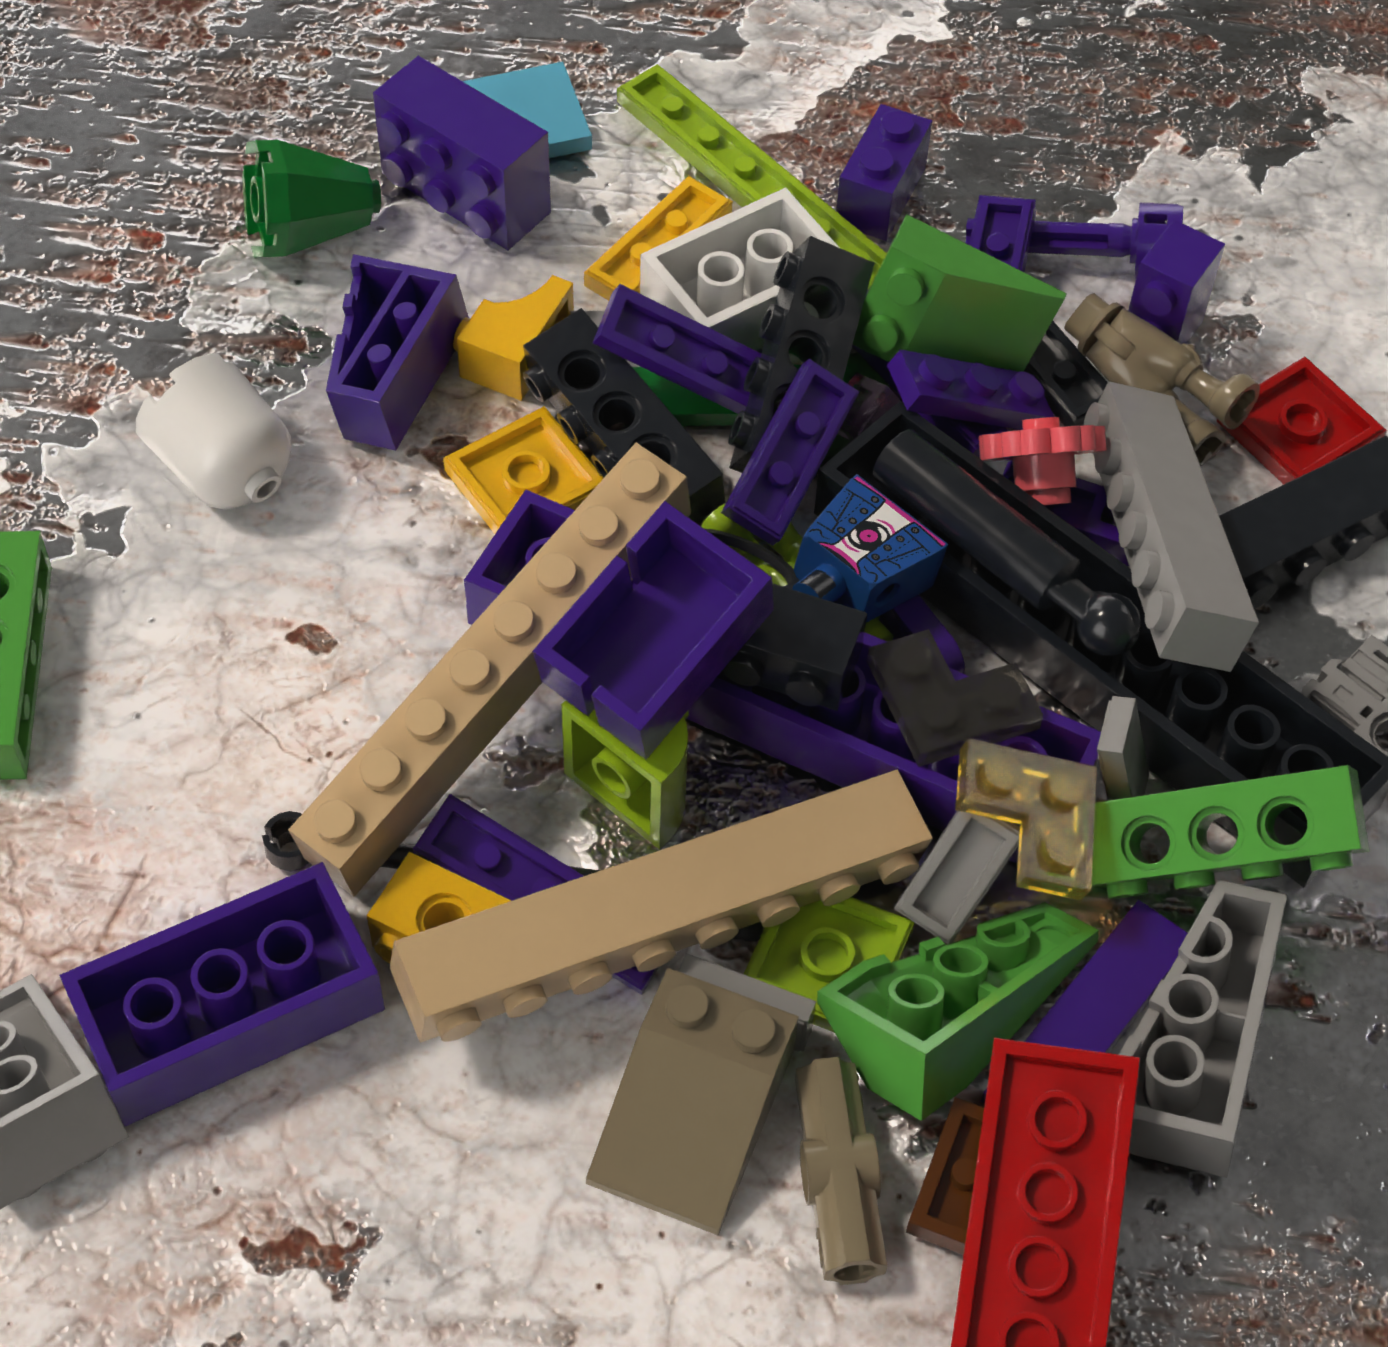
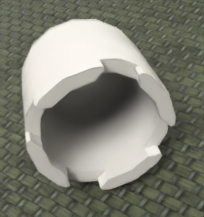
[136,353,292,509]

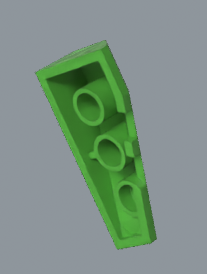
[817,902,1099,1121]

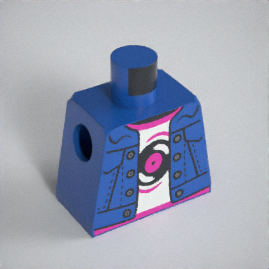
[792,475,949,623]

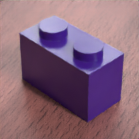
[836,104,932,241]
[1128,219,1225,344]

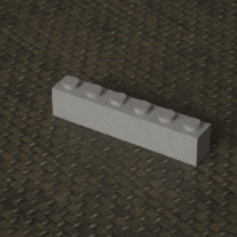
[1084,381,1259,672]

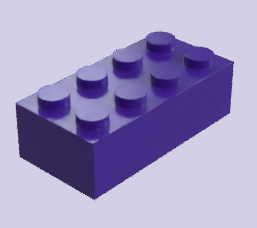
[59,862,385,1127]

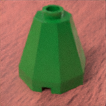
[242,140,381,257]

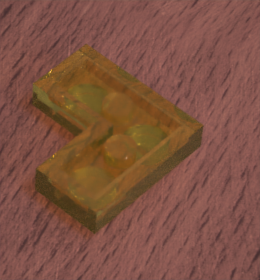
[955,738,1097,900]

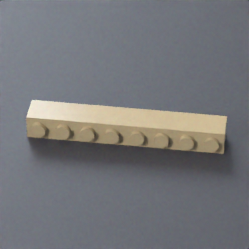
[288,443,691,897]
[390,769,933,1043]

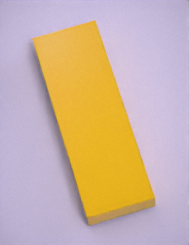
[584,176,733,301]

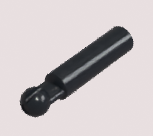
[872,429,1142,656]

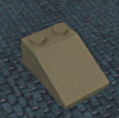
[586,967,799,1236]

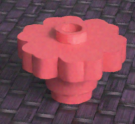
[979,417,1107,506]

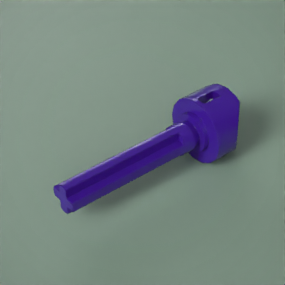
[965,203,1184,279]

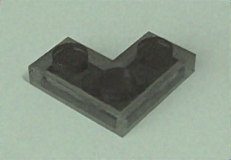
[867,629,1044,767]

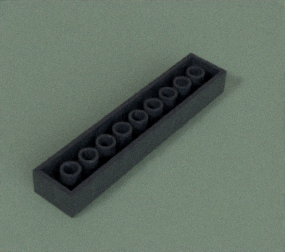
[814,401,1388,888]

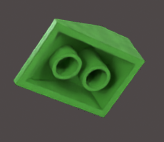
[853,214,1067,372]

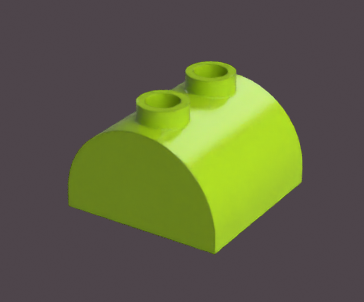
[561,700,689,850]

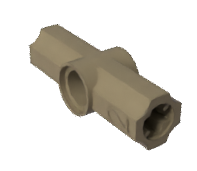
[795,1057,887,1285]

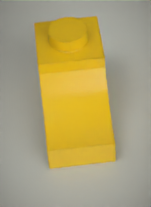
[453,275,574,401]

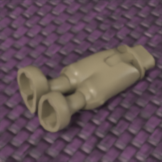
[1064,293,1260,466]

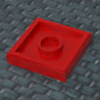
[1216,357,1387,485]

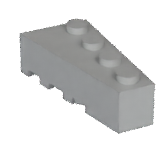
[1119,880,1287,1178]

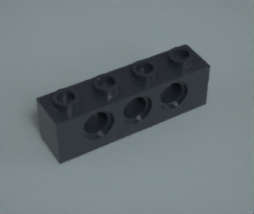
[728,236,874,479]
[523,308,725,523]

